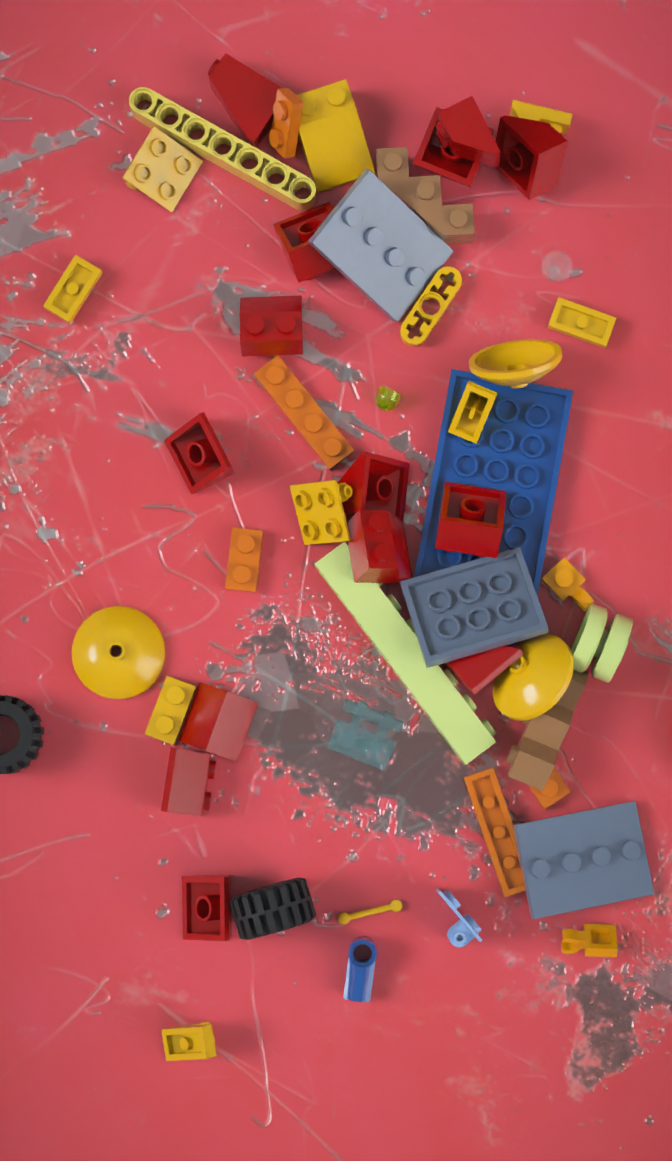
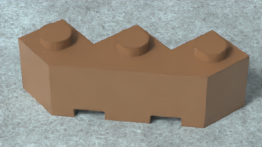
[376,147,475,244]
[506,670,588,791]

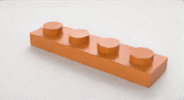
[254,355,354,471]
[463,768,526,898]

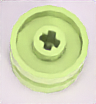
[571,603,633,683]

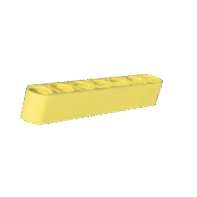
[129,87,317,211]

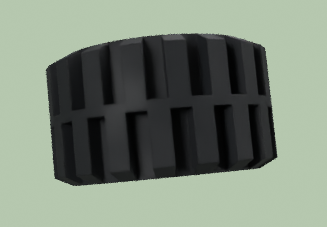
[0,695,44,774]
[229,877,316,940]

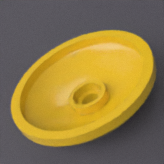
[469,339,562,388]
[72,606,165,699]
[493,634,574,721]

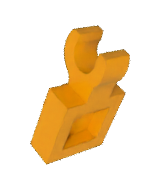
[541,557,594,612]
[561,924,618,957]

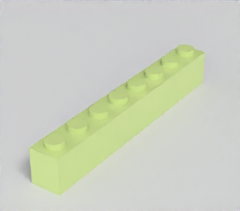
[315,541,496,765]

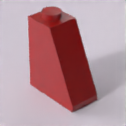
[208,53,281,148]

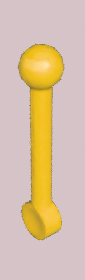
[338,899,402,925]

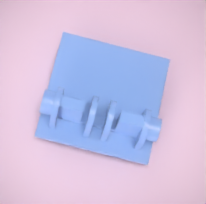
[436,888,482,948]

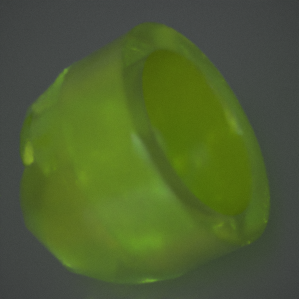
[375,385,402,411]

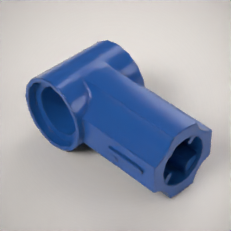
[343,936,377,1002]

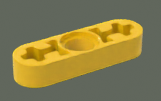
[400,267,462,347]

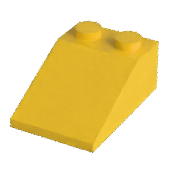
[296,79,375,193]

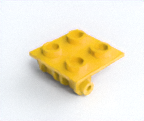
[122,126,203,212]
[290,480,352,545]

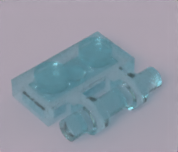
[327,699,404,771]

